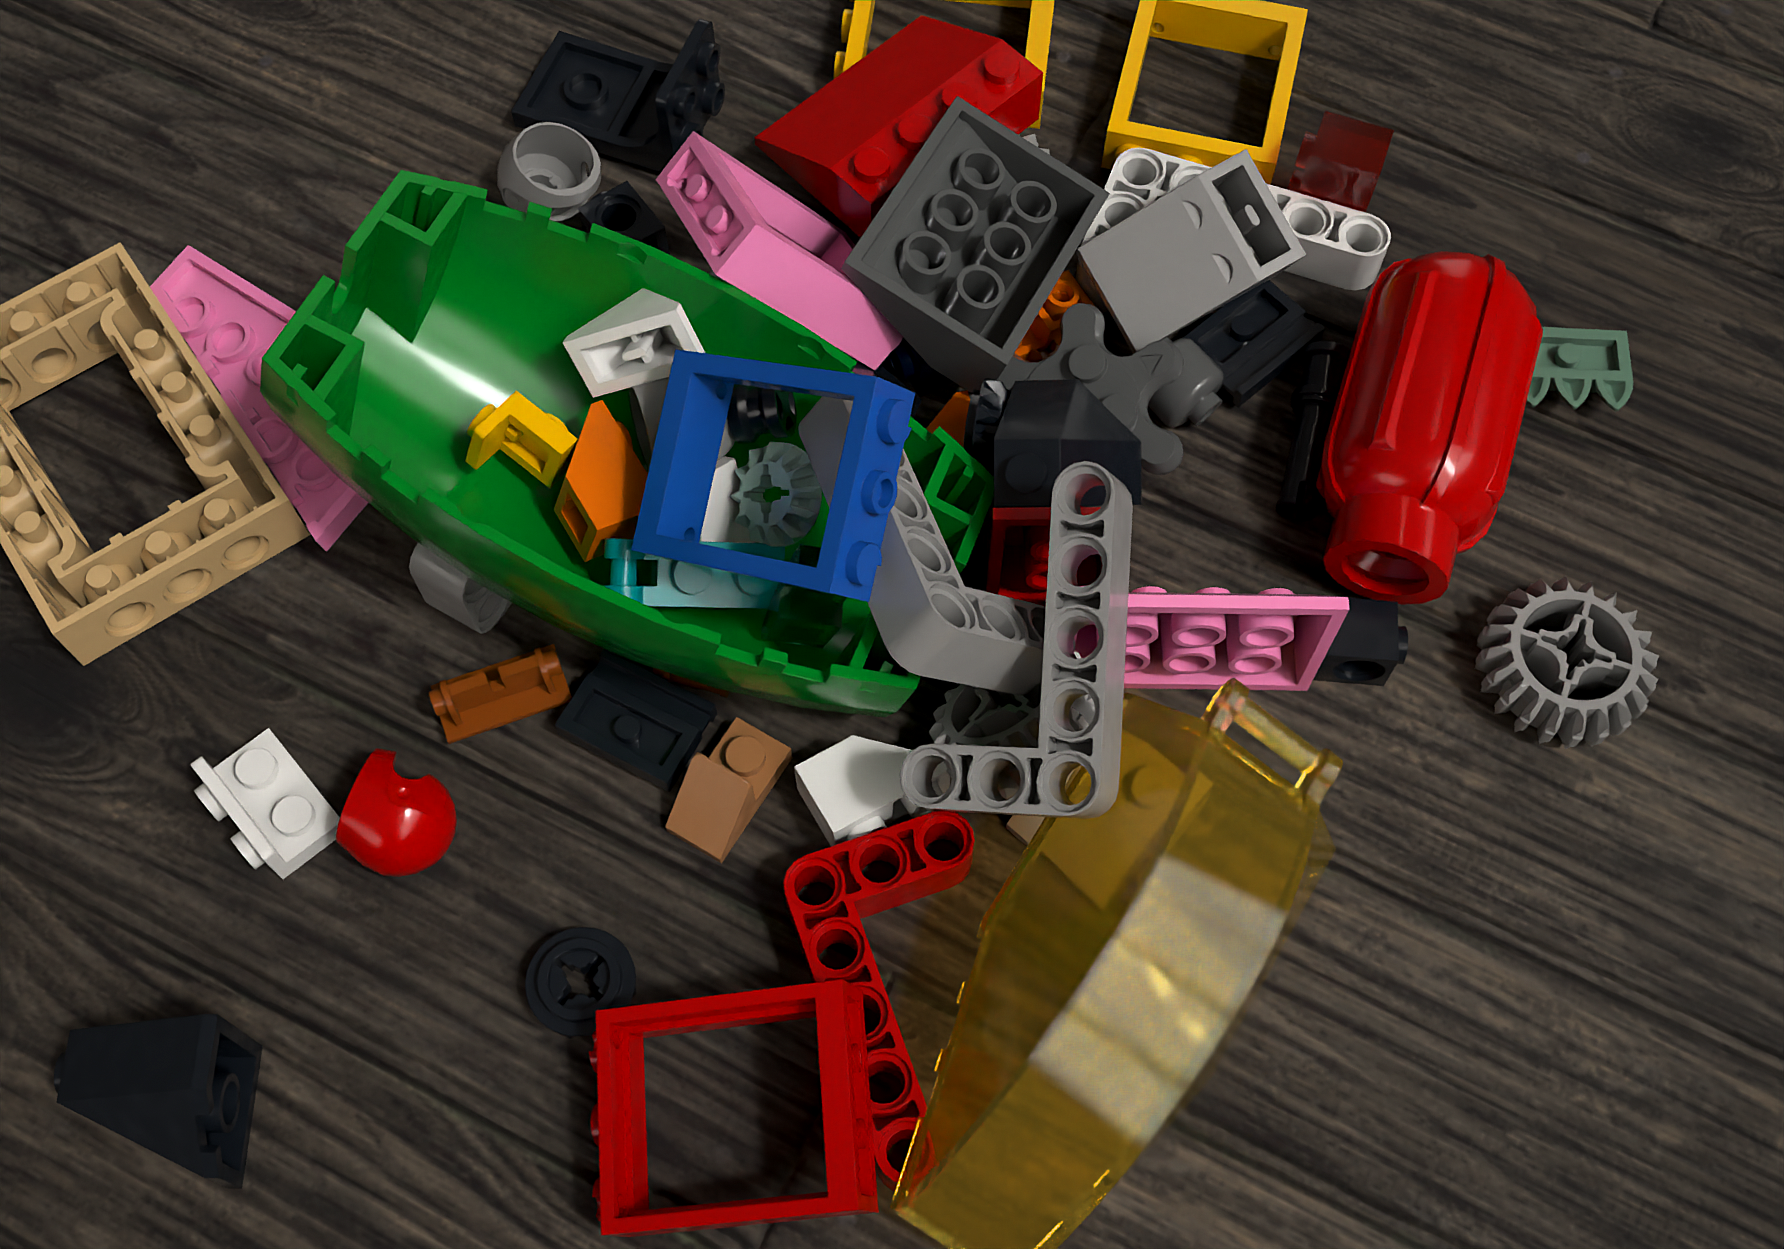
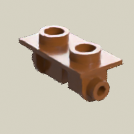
[429,644,572,744]

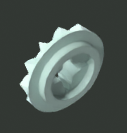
[730,442,822,547]

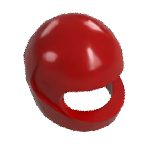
[336,748,457,877]

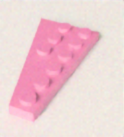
[150,245,368,552]

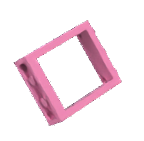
[656,131,903,370]

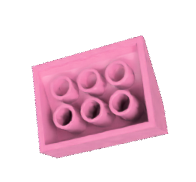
[1074,586,1349,691]

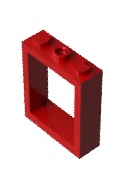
[589,979,879,1237]

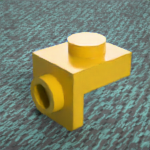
[465,390,578,488]

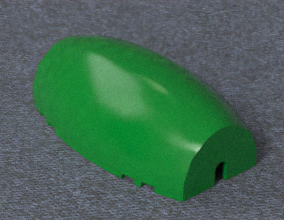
[260,170,994,718]

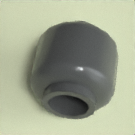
[1148,337,1223,427]

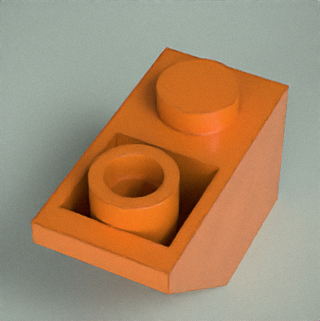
[554,400,648,562]

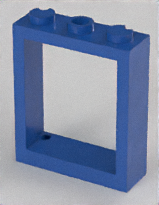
[631,349,915,602]

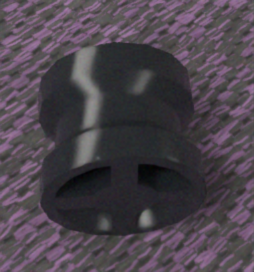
[727,384,797,444]

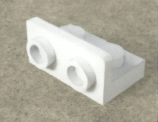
[190,728,340,879]

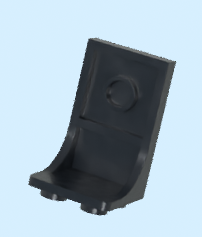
[511,18,725,172]

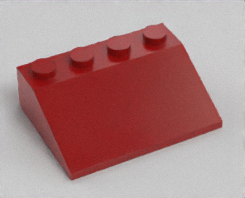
[754,15,1043,238]

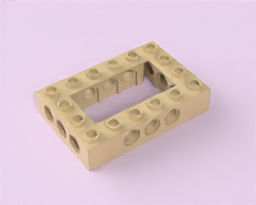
[0,242,310,666]

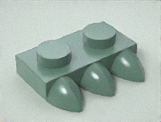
[1526,327,1633,412]

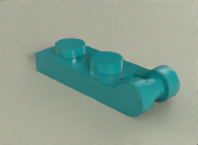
[603,538,785,609]

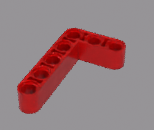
[784,810,975,1195]

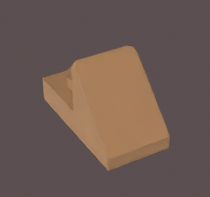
[665,717,793,864]

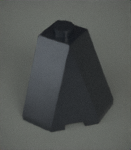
[994,379,1142,507]
[54,1014,263,1189]

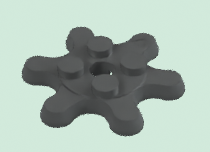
[993,303,1184,507]

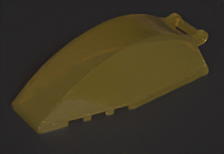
[890,678,1343,1249]

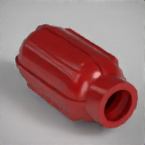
[1316,251,1543,605]

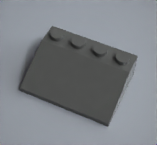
[841,96,1110,393]

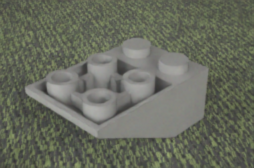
[1075,149,1306,354]

